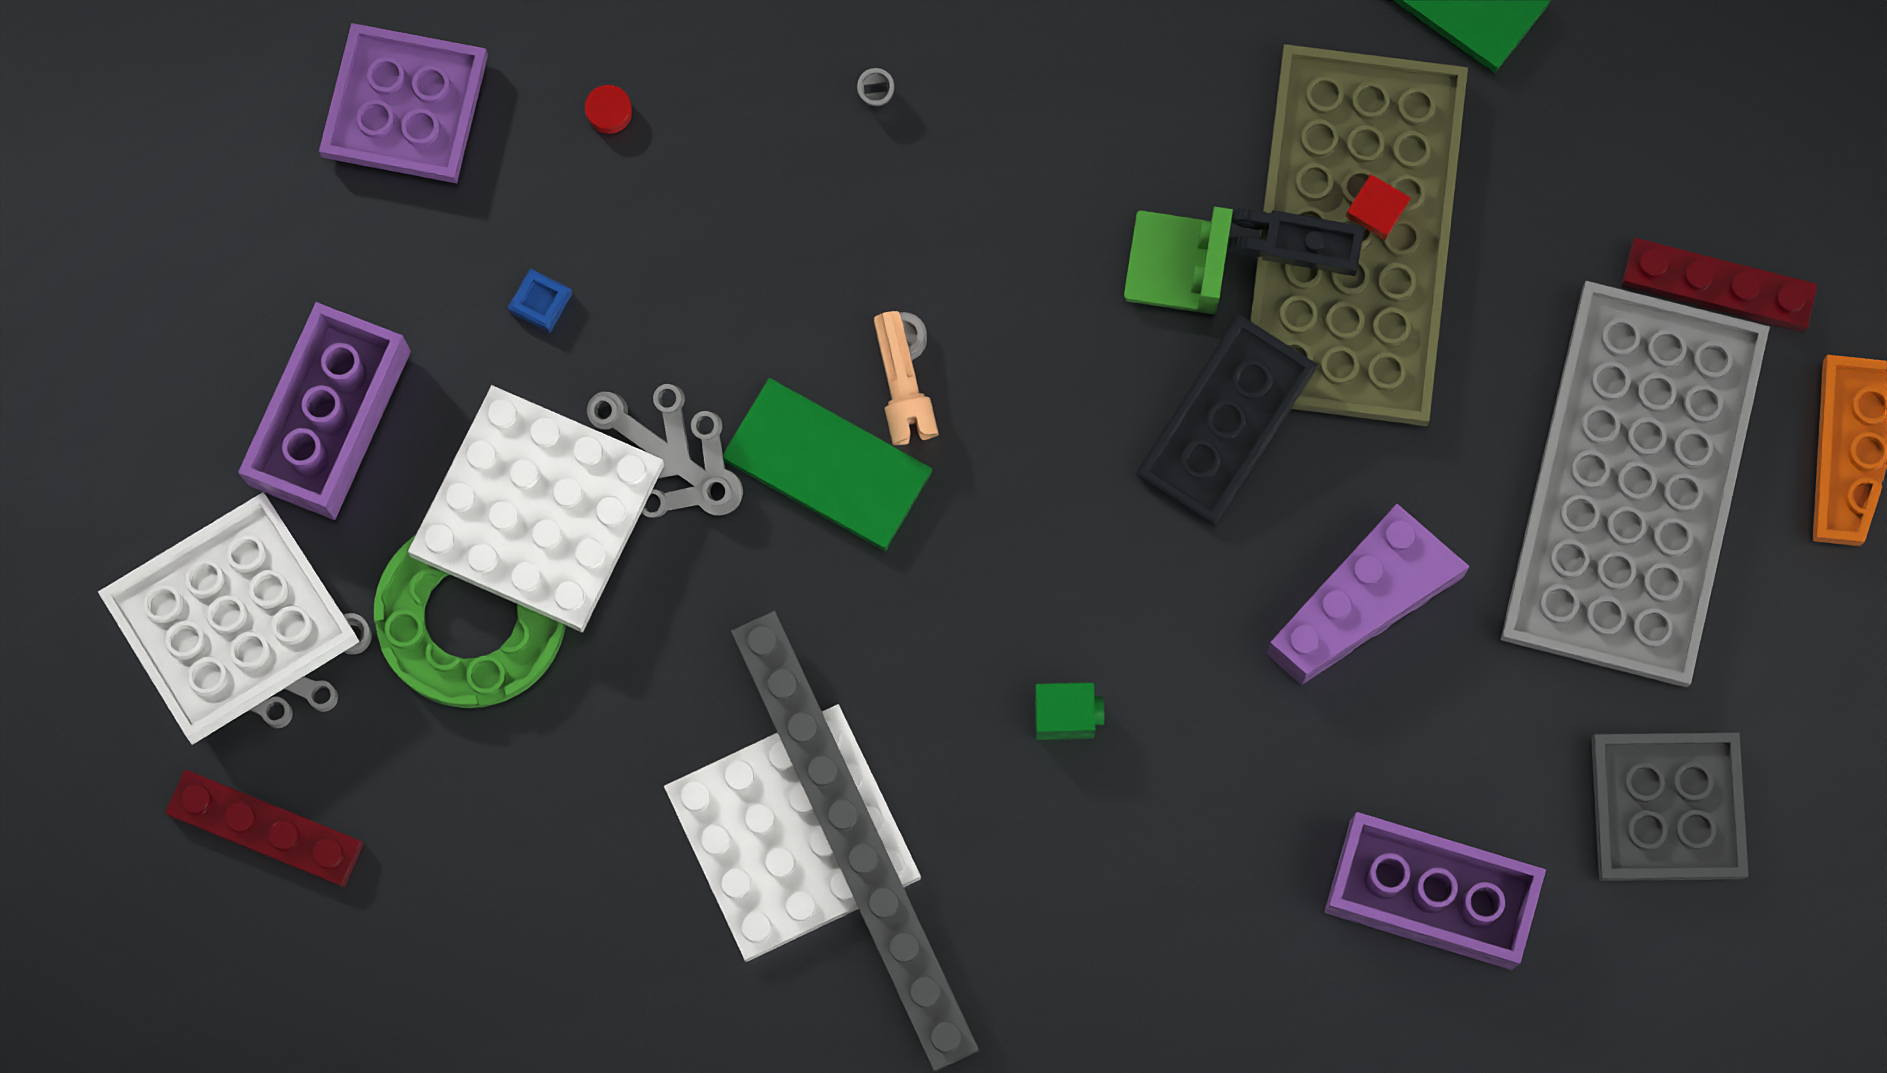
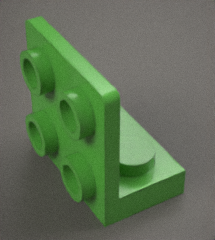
[1124,206,1233,315]

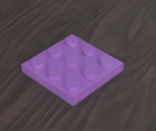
[319,23,488,183]

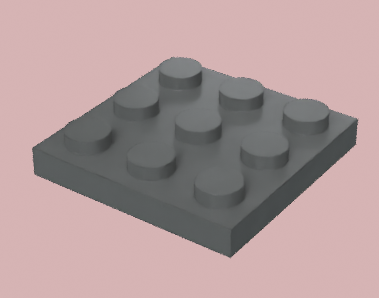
[1591,732,1749,881]

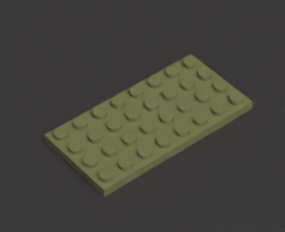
[1250,44,1468,426]

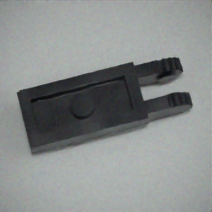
[1227,209,1365,276]

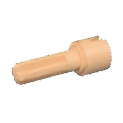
[874,311,939,446]

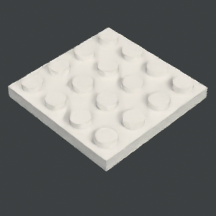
[408,385,664,632]
[98,492,359,745]
[664,704,921,962]

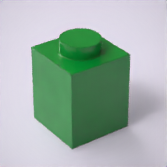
[1035,683,1104,740]

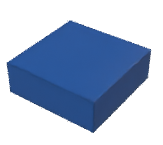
[508,269,573,333]

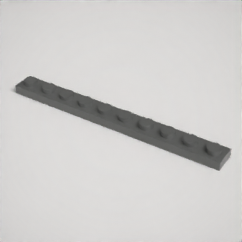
[731,611,979,1072]

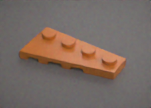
[1813,355,1887,546]

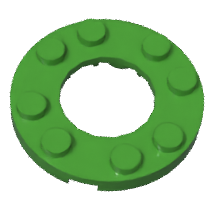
[374,535,566,708]

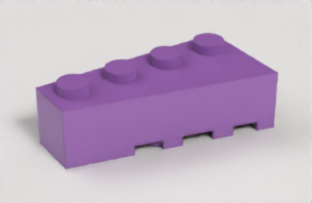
[1266,504,1470,685]

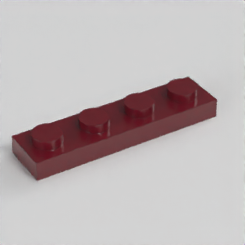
[1621,238,1818,333]
[165,769,364,888]

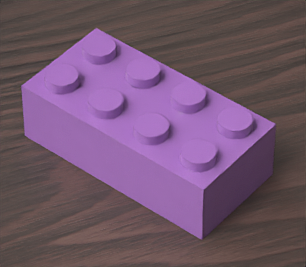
[238,302,411,520]
[1324,812,1546,970]

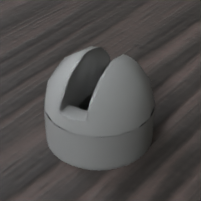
[857,68,894,107]

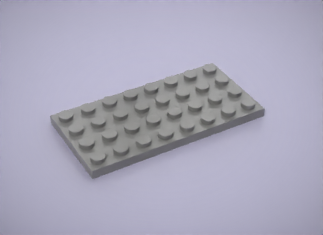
[1500,281,1770,688]

